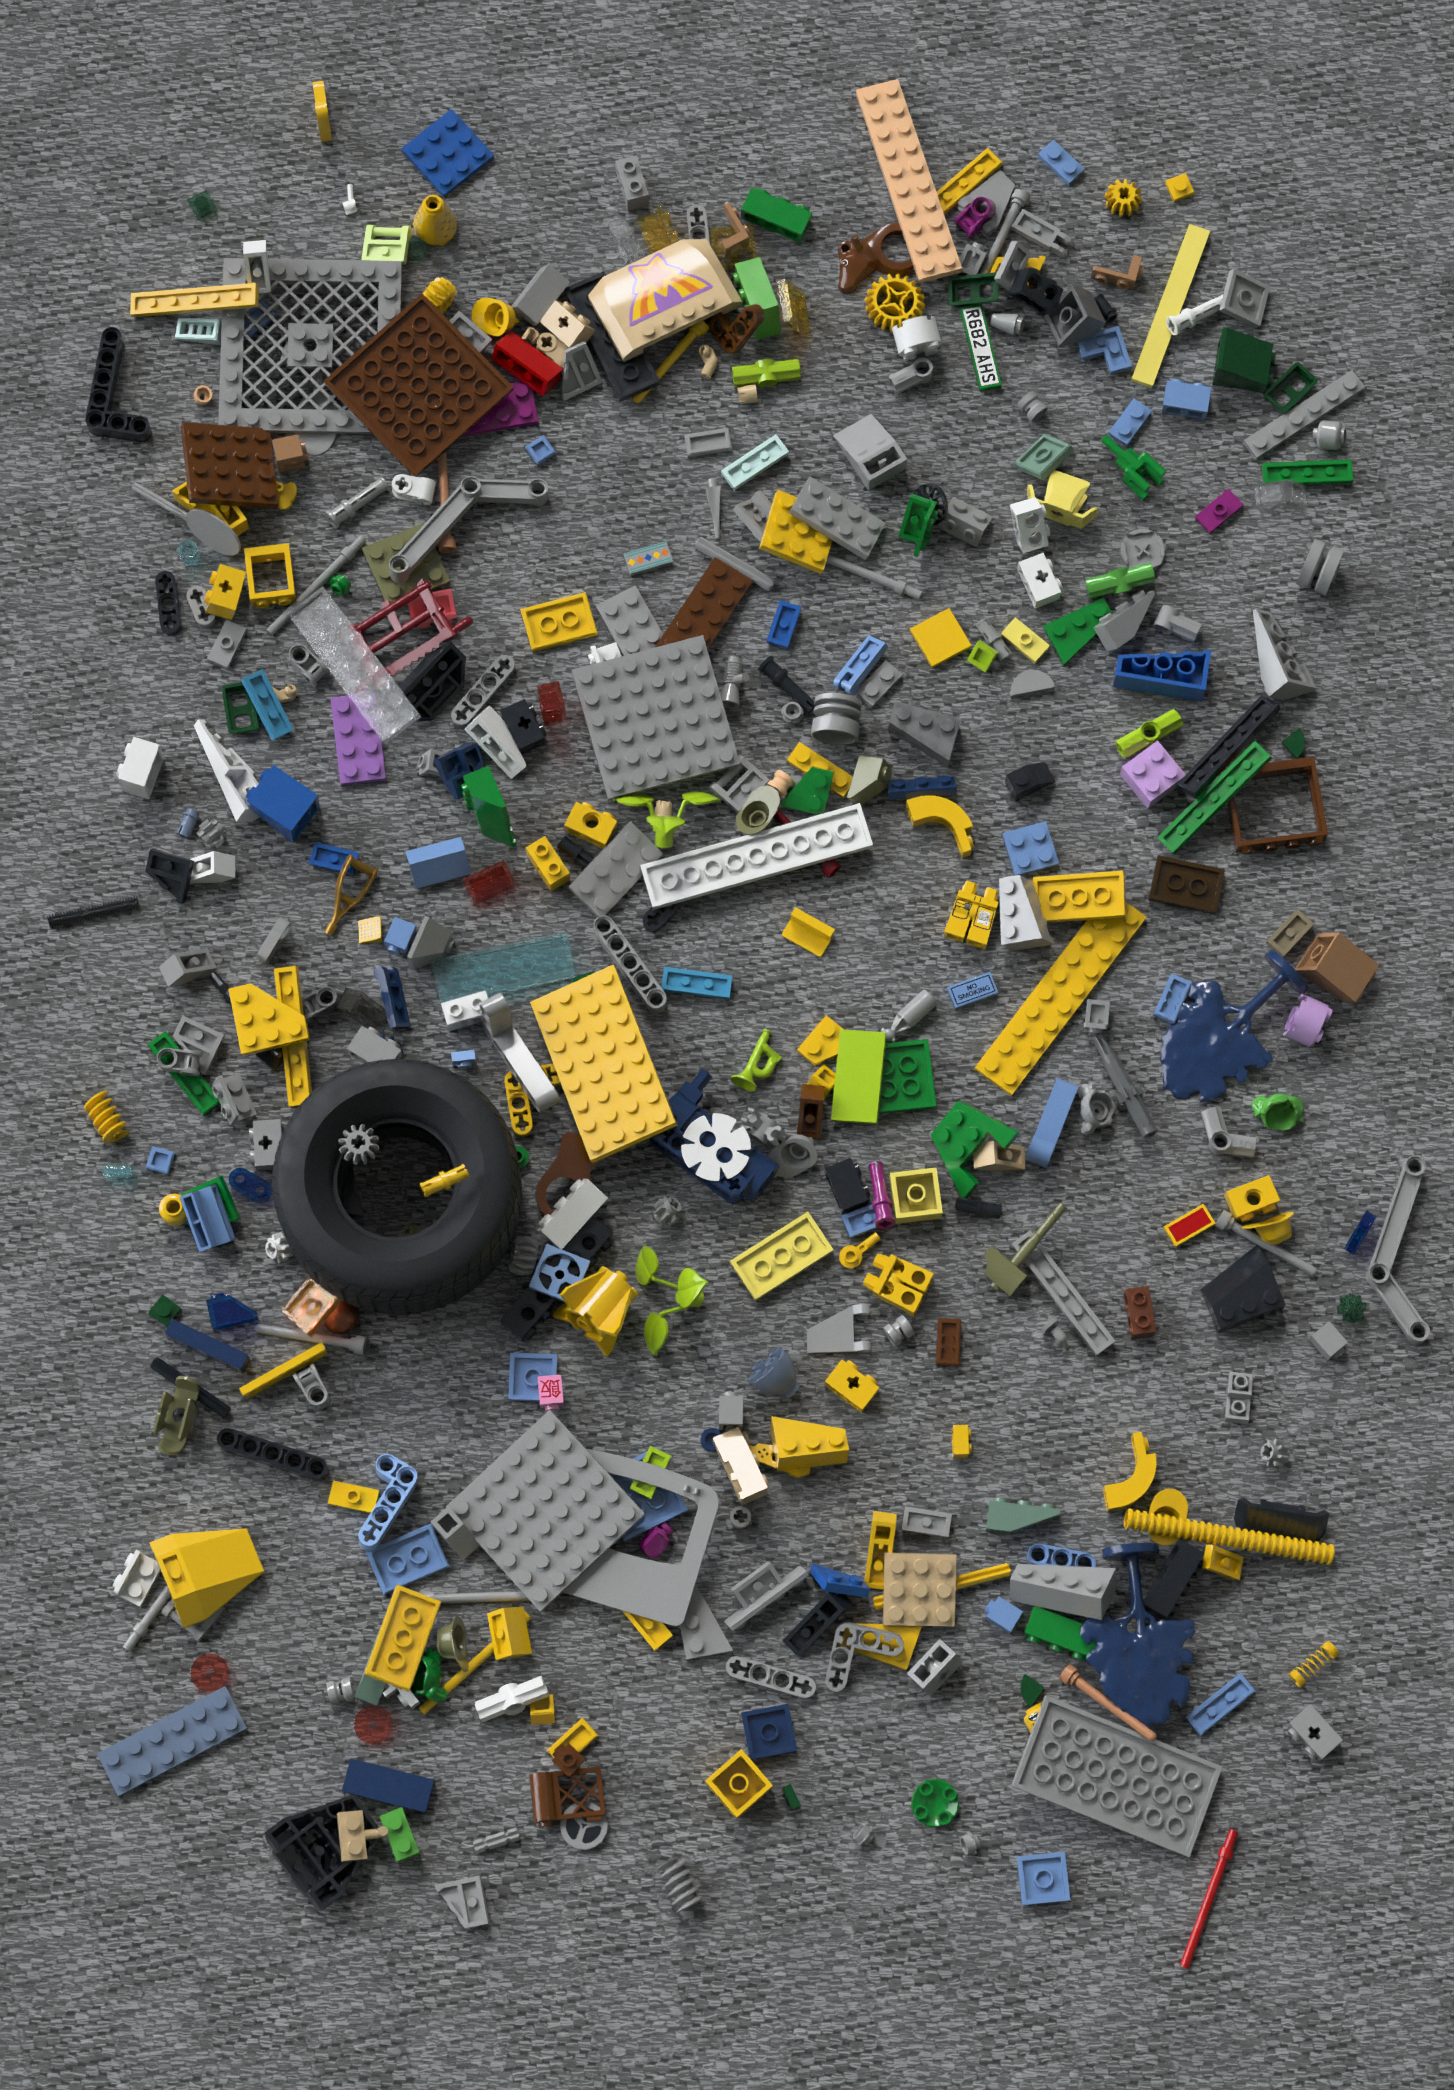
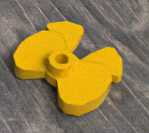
[276,480,297,510]

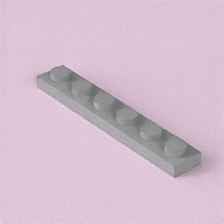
[1243,370,1365,460]
[1011,1230,1115,1356]

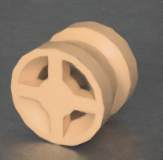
[766,770,795,798]

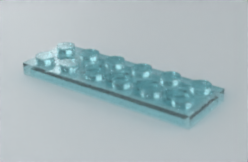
[431,932,576,1004]

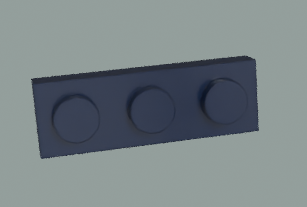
[886,775,957,800]

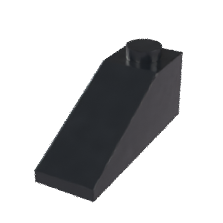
[782,1592,853,1657]

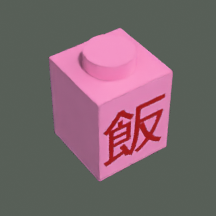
[538,1374,564,1411]

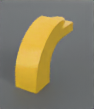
[906,796,974,858]
[1103,1432,1156,1512]

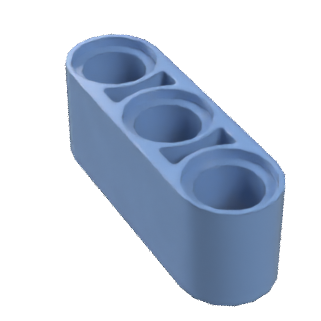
[1026,1544,1096,1567]

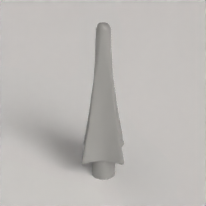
[706,478,721,540]

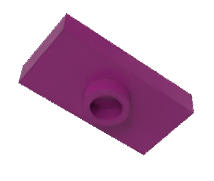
[1195,488,1243,534]

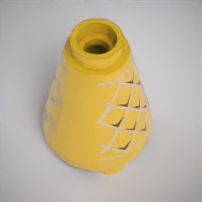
[413,195,457,246]

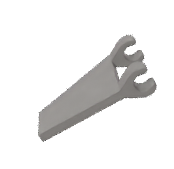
[957,170,1015,237]
[807,1304,871,1353]

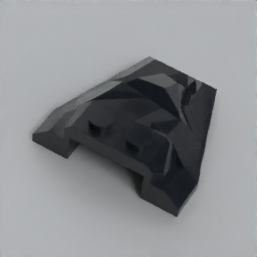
[263,1794,379,1911]

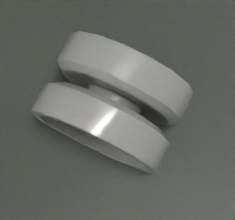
[1296,539,1344,596]

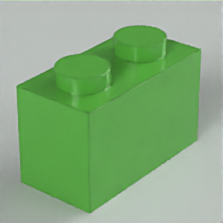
[380,1807,420,1863]

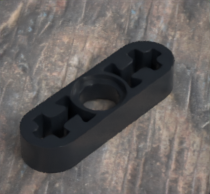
[155,571,181,636]

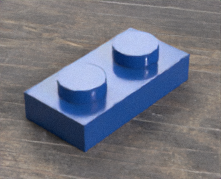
[766,600,801,650]
[309,842,359,876]

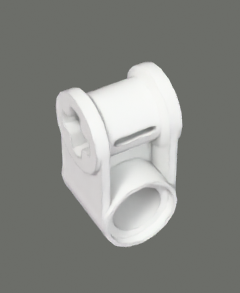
[392,474,436,505]

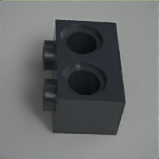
[1009,267,1064,315]

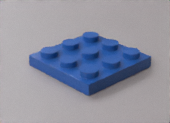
[401,109,494,197]

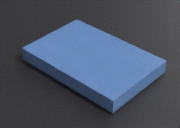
[365,1524,450,1595]

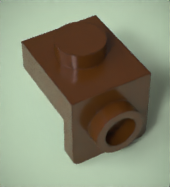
[552,1743,585,1776]

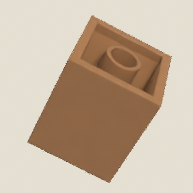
[1295,932,1379,1003]

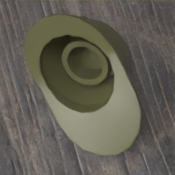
[735,786,780,835]
[436,1616,469,1672]

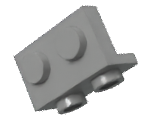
[733,491,772,542]
[938,497,993,547]

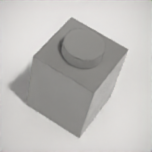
[1309,1321,1348,1361]

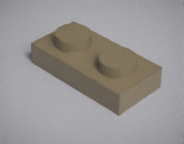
[1266,909,1314,958]

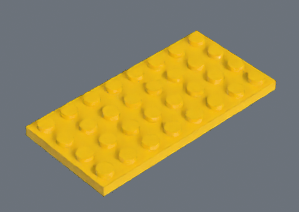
[530,964,677,1163]

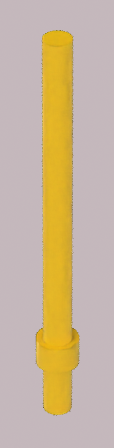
[419,1611,532,1715]

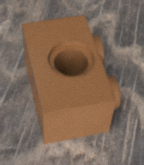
[272,434,309,473]

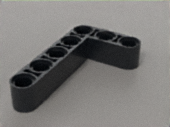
[85,327,152,442]

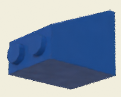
[246,765,320,843]

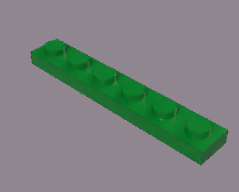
[1157,741,1272,855]

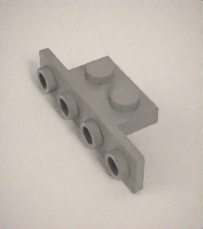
[724,1561,809,1631]

